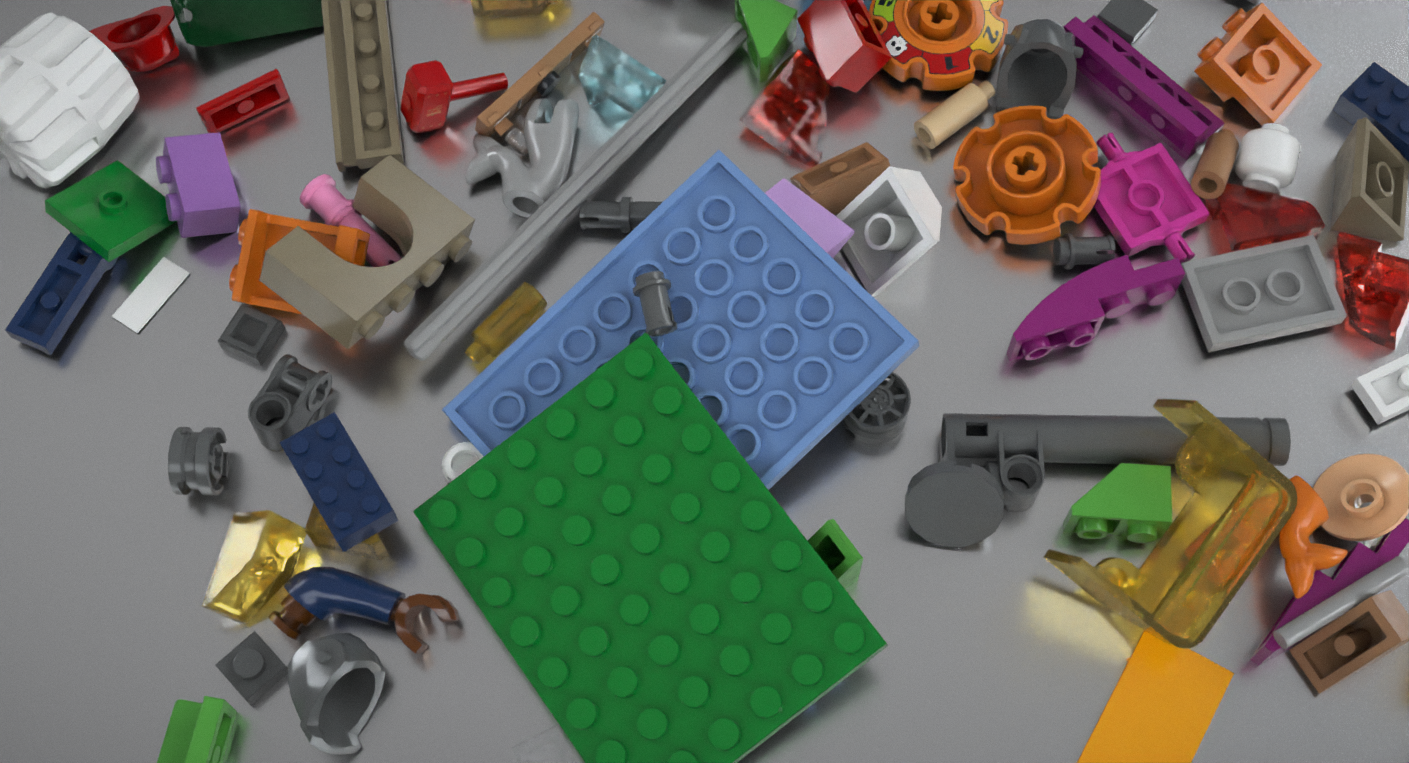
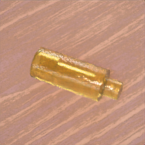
[465,282,547,364]

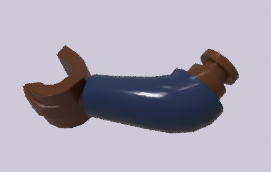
[268,567,460,654]

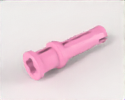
[300,174,402,267]

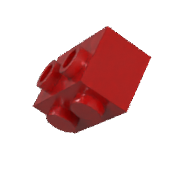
[797,0,892,93]

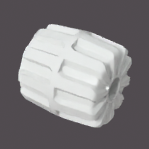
[0,12,139,189]

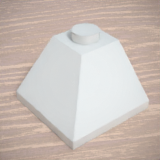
[836,166,942,297]

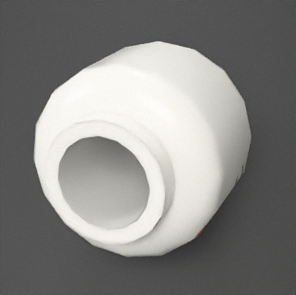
[1235,123,1301,194]

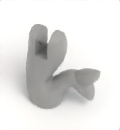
[465,98,579,218]

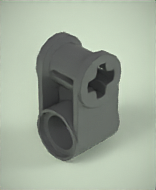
[248,354,332,451]

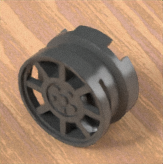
[842,372,911,444]
[168,427,228,496]

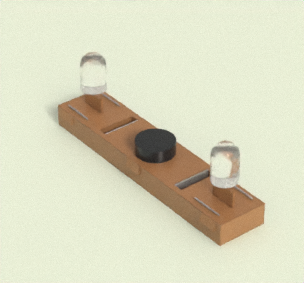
[475,11,623,155]

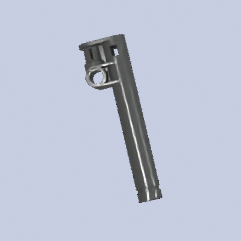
[941,413,1291,513]

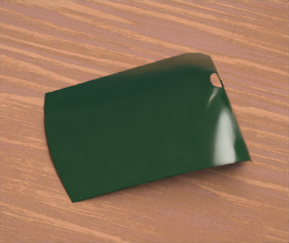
[170,0,323,47]

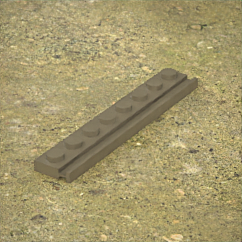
[321,0,404,172]

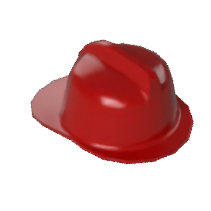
[89,6,179,72]

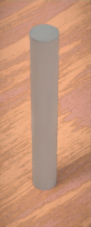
[1273,556,1409,649]

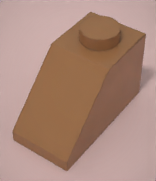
[1289,590,1409,694]

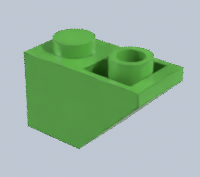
[1063,463,1172,543]

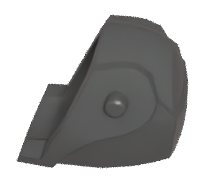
[996,19,1083,119]
[288,633,385,755]

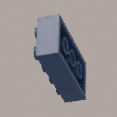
[1332,62,1409,162]
[280,412,399,552]

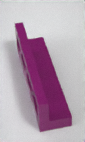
[1063,15,1225,161]

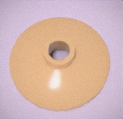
[1313,454,1409,541]

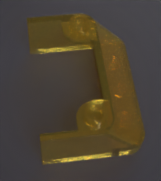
[1044,399,1297,649]

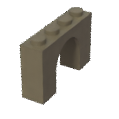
[259,154,475,349]

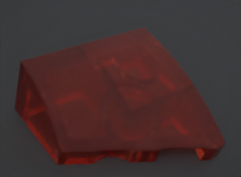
[739,49,830,167]
[1205,183,1325,251]
[1337,232,1409,350]

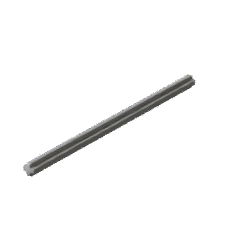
[403,21,747,361]

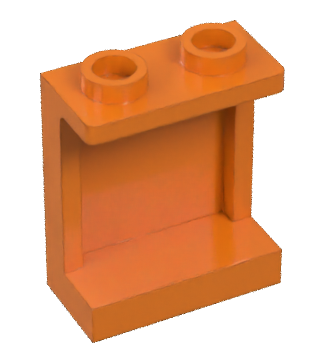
[229,209,370,315]

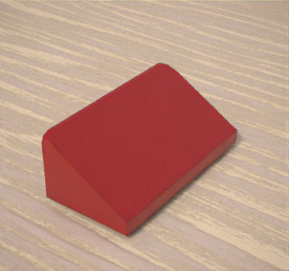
[196,69,290,133]

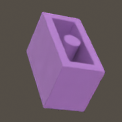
[156,132,241,238]

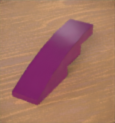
[1250,518,1409,666]

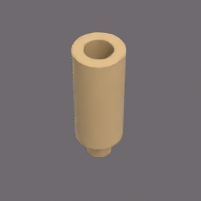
[914,81,996,149]

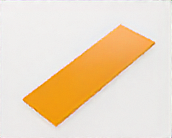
[1077,626,1234,763]

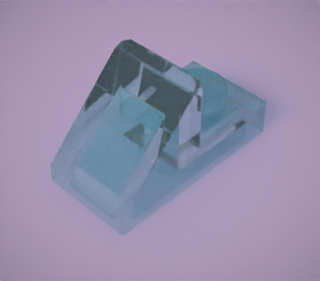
[578,35,666,115]

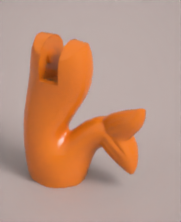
[1185,475,1348,599]

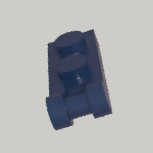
[5,232,118,355]

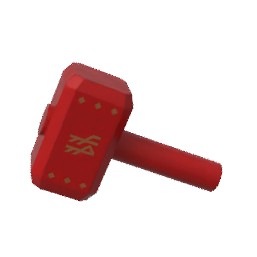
[400,60,508,133]

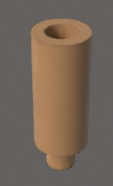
[1191,129,1239,199]

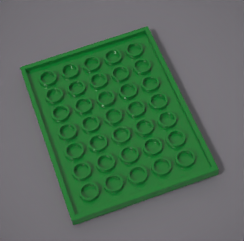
[413,332,888,763]

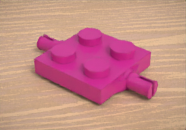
[1094,133,1210,263]

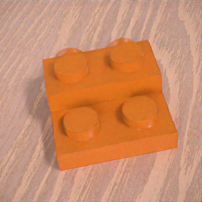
[1194,2,1322,126]

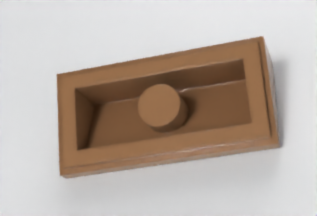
[790,142,890,215]

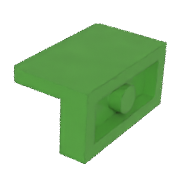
[157,696,237,763]

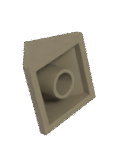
[1330,117,1409,242]

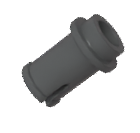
[1053,233,1115,269]
[633,271,677,337]

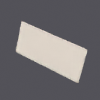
[111,257,190,333]

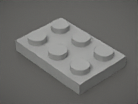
[1181,235,1347,352]

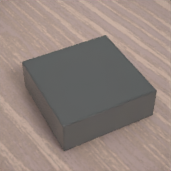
[1097,0,1158,45]
[218,303,285,366]

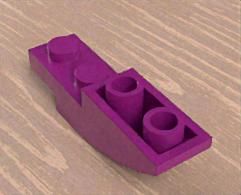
[1006,255,1186,361]

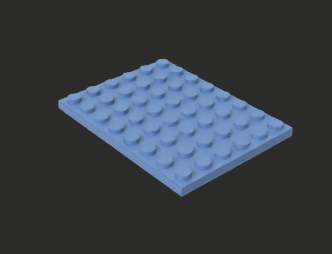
[442,150,920,490]

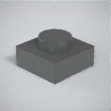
[215,631,288,705]

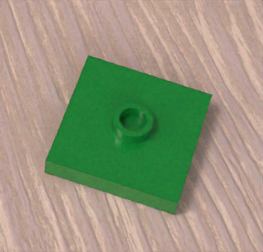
[45,160,177,262]

